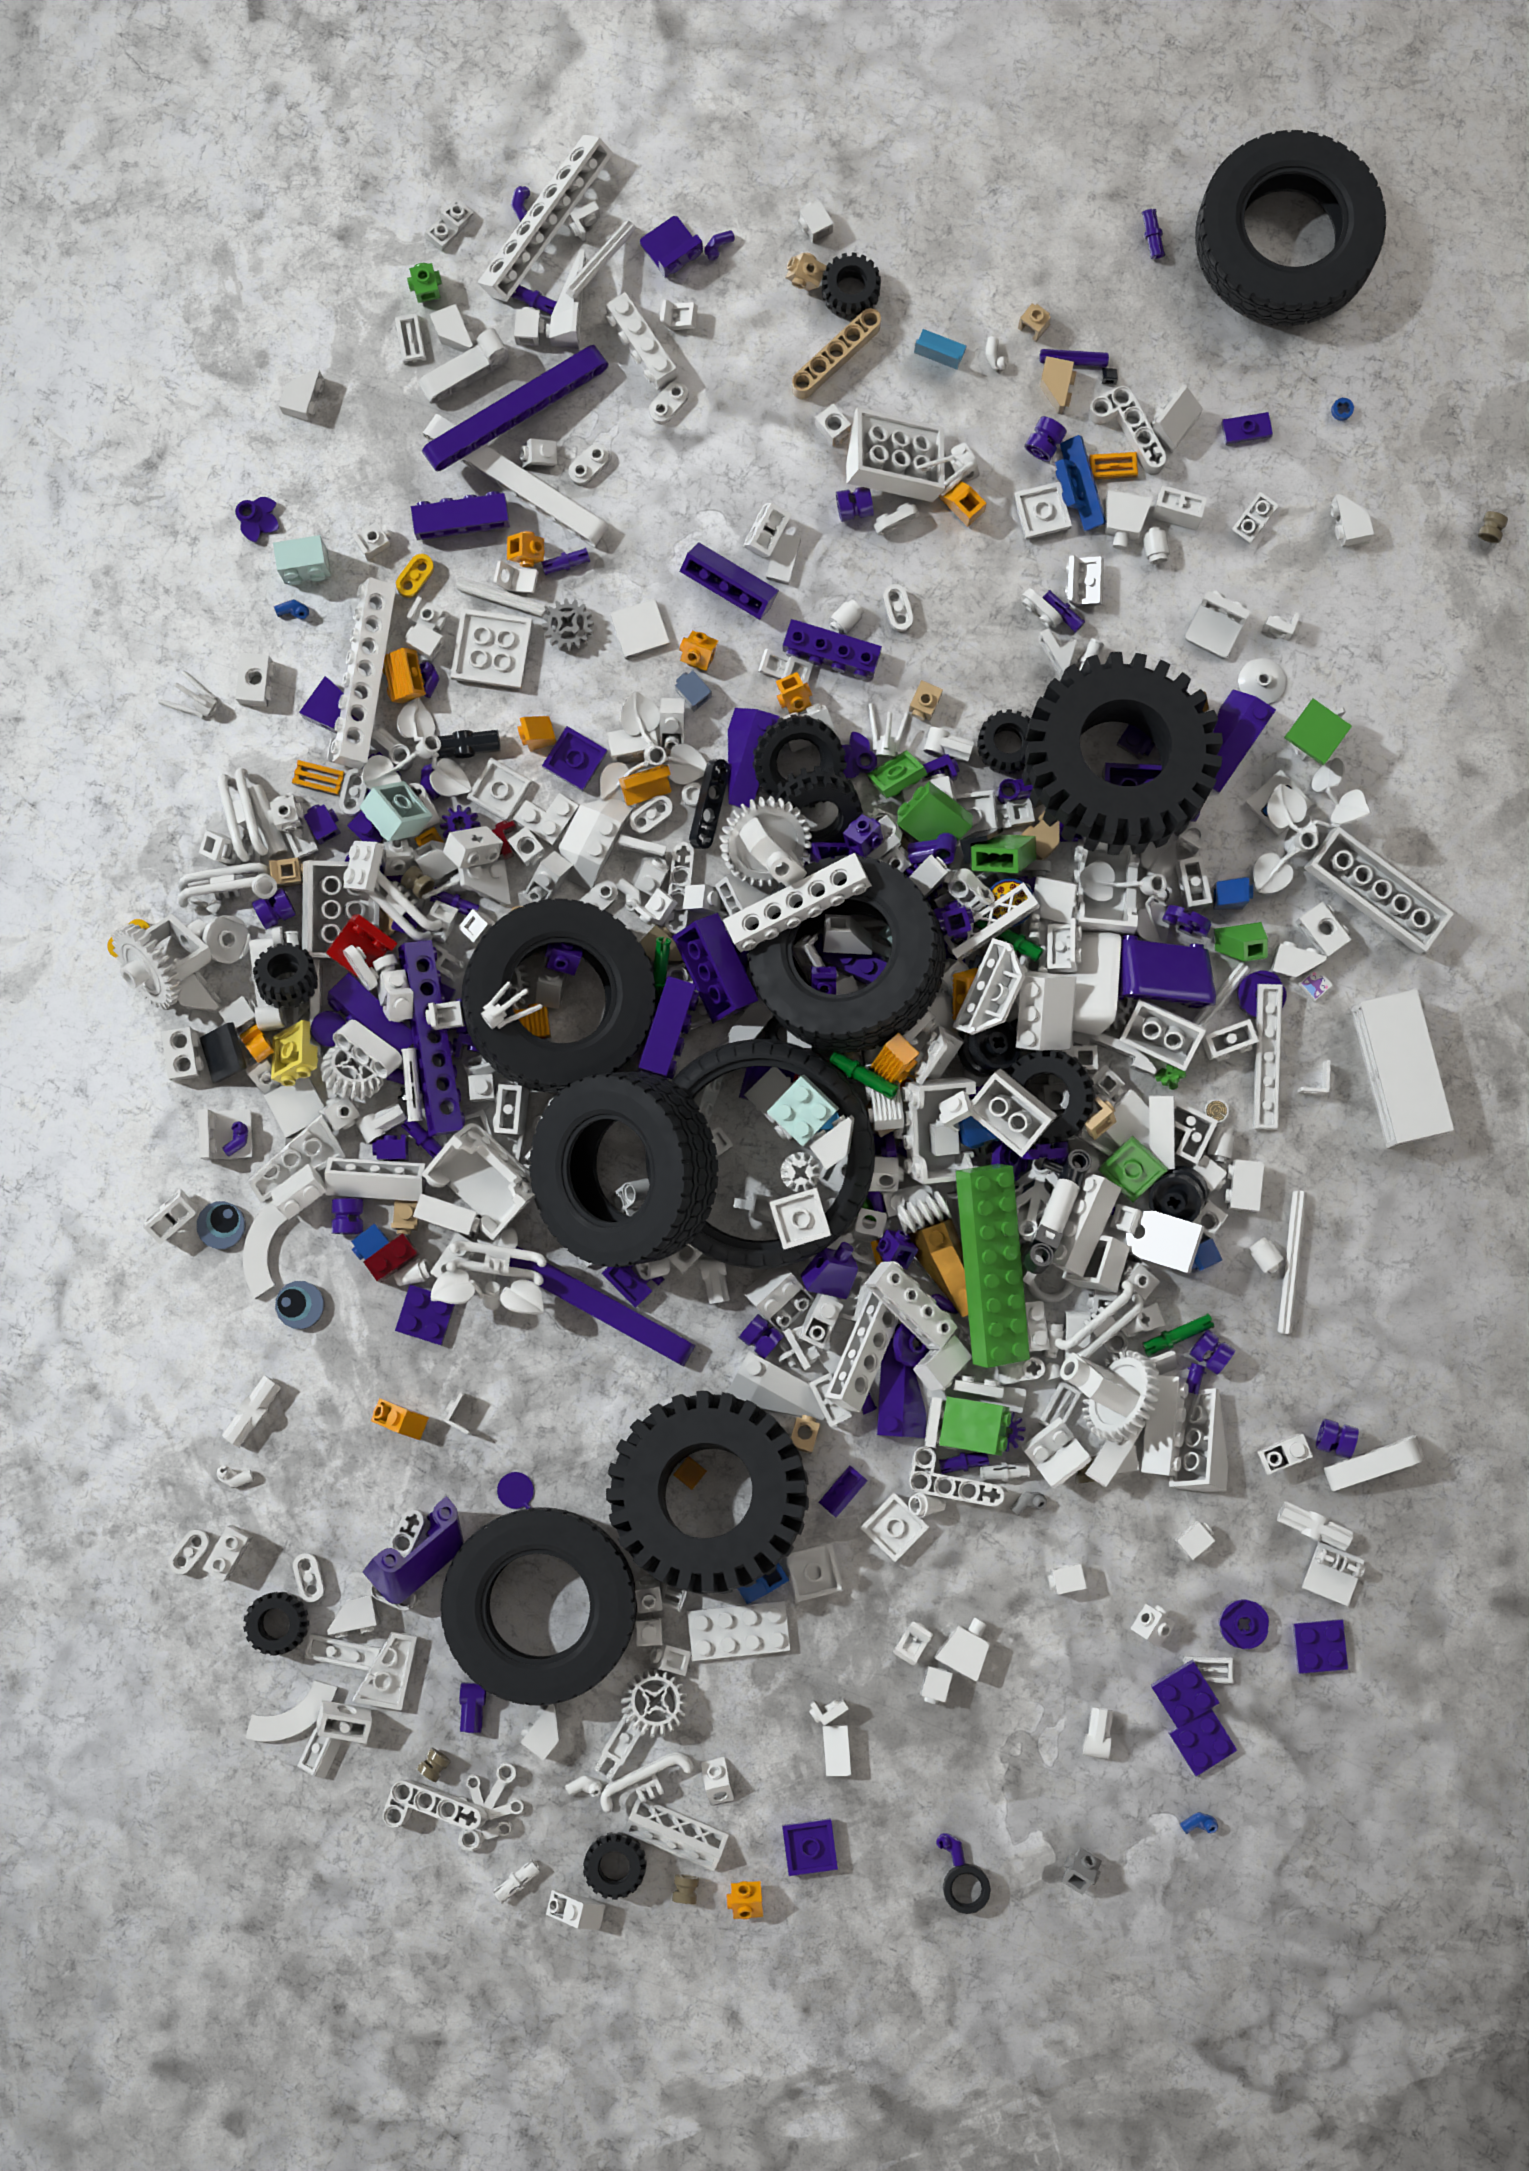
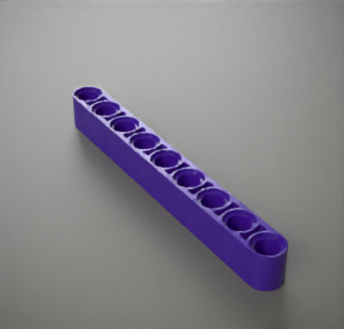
[422,345,609,472]
[509,1246,696,1367]

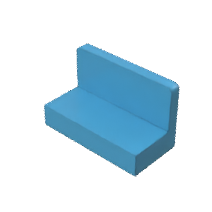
[914,329,966,370]

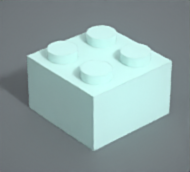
[273,535,331,585]
[359,781,433,842]
[767,1075,839,1146]

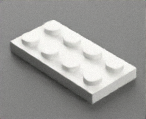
[687,1601,790,1661]

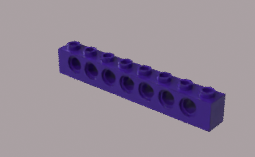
[398,940,465,1137]

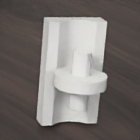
[777,1326,820,1371]

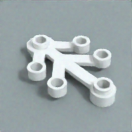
[1014,1158,1058,1241]
[453,1762,524,1852]

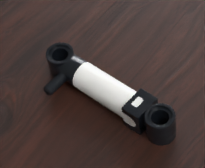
[1024,1149,1092,1274]

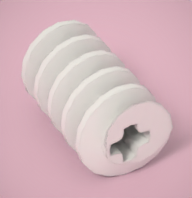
[897,1191,952,1235]

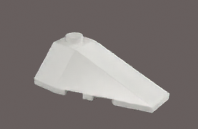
[546,249,586,348]
[727,1351,825,1420]
[1169,1388,1228,1492]

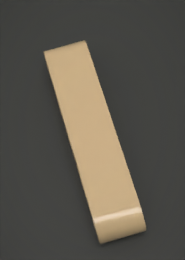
[792,308,881,399]

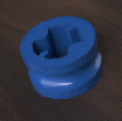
[1331,397,1354,421]

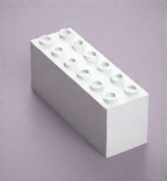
[1351,989,1456,1148]

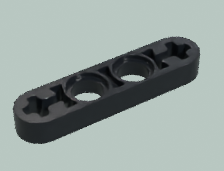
[689,759,730,849]

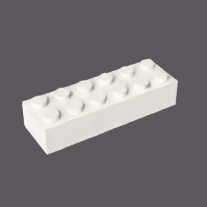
[1304,826,1454,954]

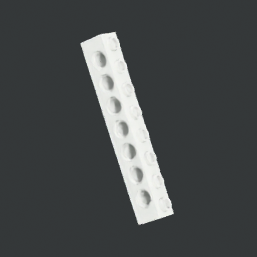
[477,134,613,302]
[331,577,396,769]

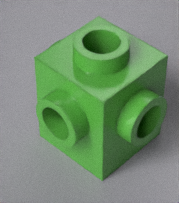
[407,263,442,303]

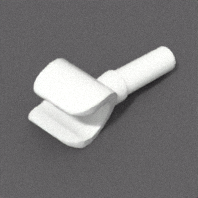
[190,897,225,916]

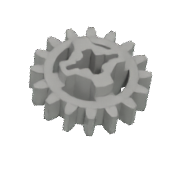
[542,598,594,651]

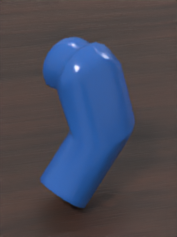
[274,599,309,620]
[1179,1812,1218,1834]

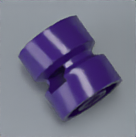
[1024,416,1067,462]
[836,487,874,522]
[252,888,296,930]
[331,1198,363,1235]
[738,1314,784,1359]
[1189,1329,1236,1375]
[1316,1418,1359,1459]

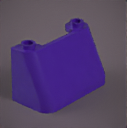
[1118,935,1216,1009]
[362,1496,464,1604]

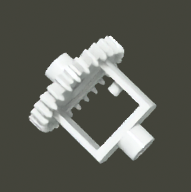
[720,796,812,887]
[112,914,211,1009]
[1060,1350,1160,1442]

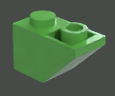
[1214,922,1268,961]

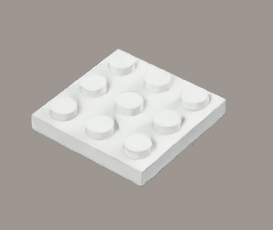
[451,608,533,690]

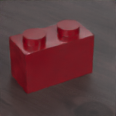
[363,1233,420,1283]

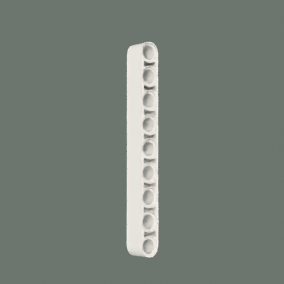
[422,414,608,547]

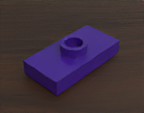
[1221,412,1273,445]
[818,1466,868,1518]

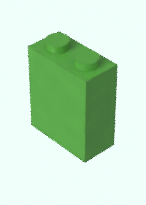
[897,781,973,842]
[971,834,1036,873]
[939,1396,1012,1456]

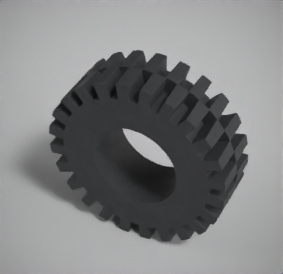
[1021,652,1223,855]
[606,1391,809,1594]

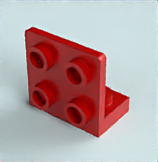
[326,914,397,978]

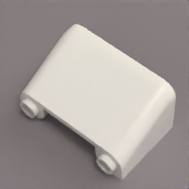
[1054,932,1121,1036]
[421,1123,535,1240]

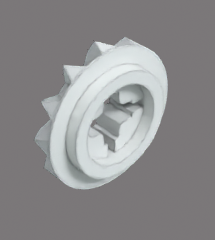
[781,1152,820,1192]

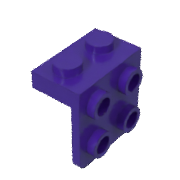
[640,216,703,278]

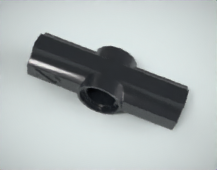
[430,730,501,759]

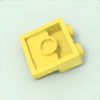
[271,1020,318,1086]

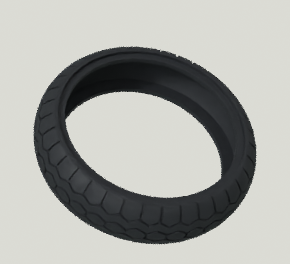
[645,1039,875,1269]

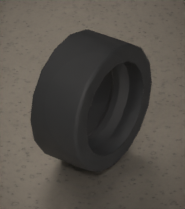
[943,1863,991,1914]

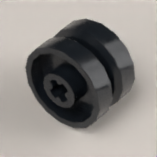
[958,1021,1020,1077]
[1148,1166,1208,1222]

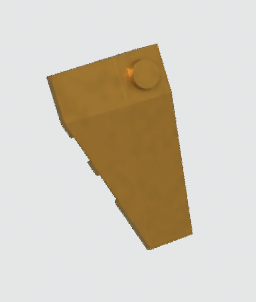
[907,1218,968,1317]

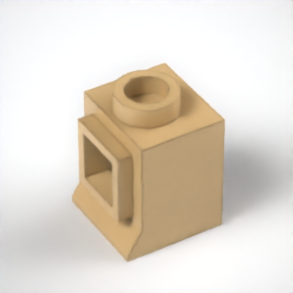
[1018,303,1051,342]
[269,858,303,888]

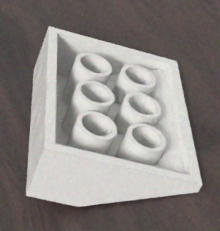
[846,407,945,502]
[302,860,380,958]

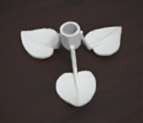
[600,692,707,801]
[361,697,471,797]
[1284,758,1372,854]
[1253,783,1330,894]
[1078,839,1177,943]
[431,1224,544,1314]

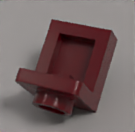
[492,820,517,860]

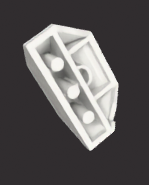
[559,799,634,891]
[953,938,1025,1035]

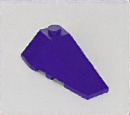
[1213,689,1276,793]
[728,708,780,809]
[876,1338,927,1438]

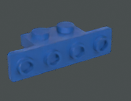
[1055,435,1106,531]

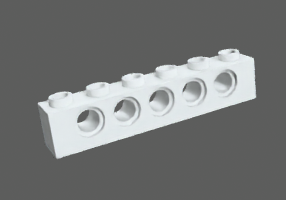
[723,853,872,952]
[825,1271,915,1412]

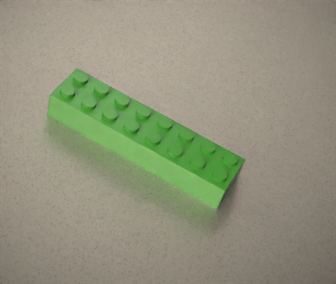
[955,1164,1030,1368]

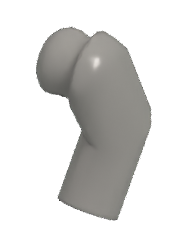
[1010,1492,1047,1516]

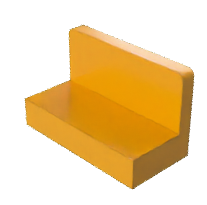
[619,765,671,806]

